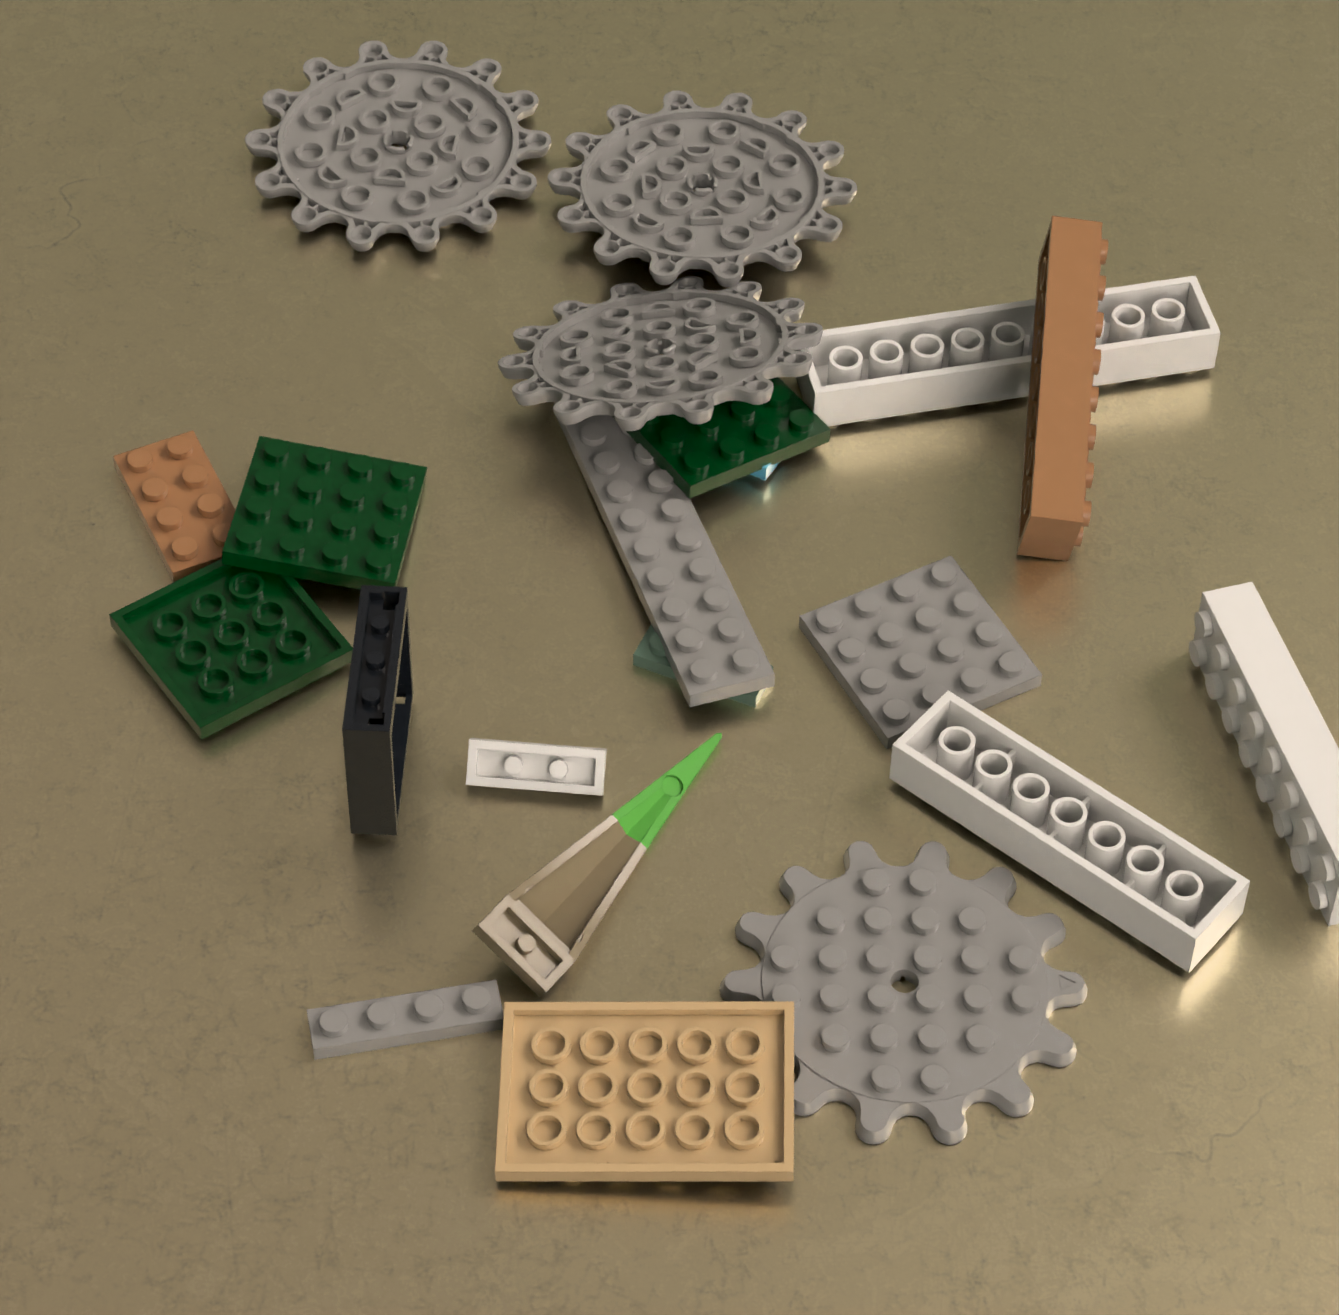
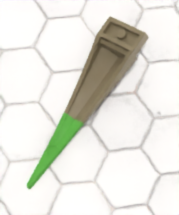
[472,733,722,997]

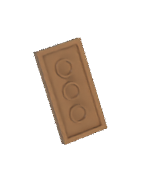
[113,430,235,582]

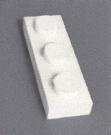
[466,738,607,796]

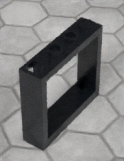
[342,585,414,836]

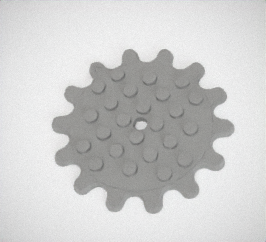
[245,40,551,252]
[548,91,857,287]
[498,276,823,431]
[719,841,1088,1145]

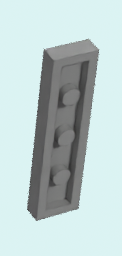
[307,980,504,1060]

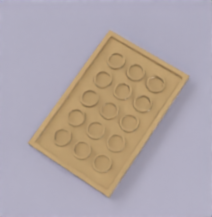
[495,1001,794,1181]

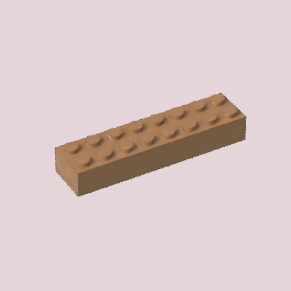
[1017,216,1108,561]

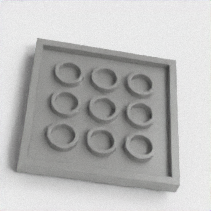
[799,556,1042,749]

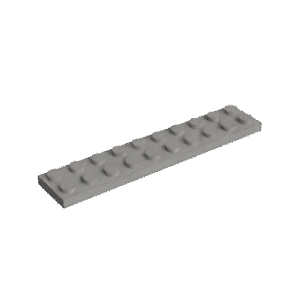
[554,402,775,707]

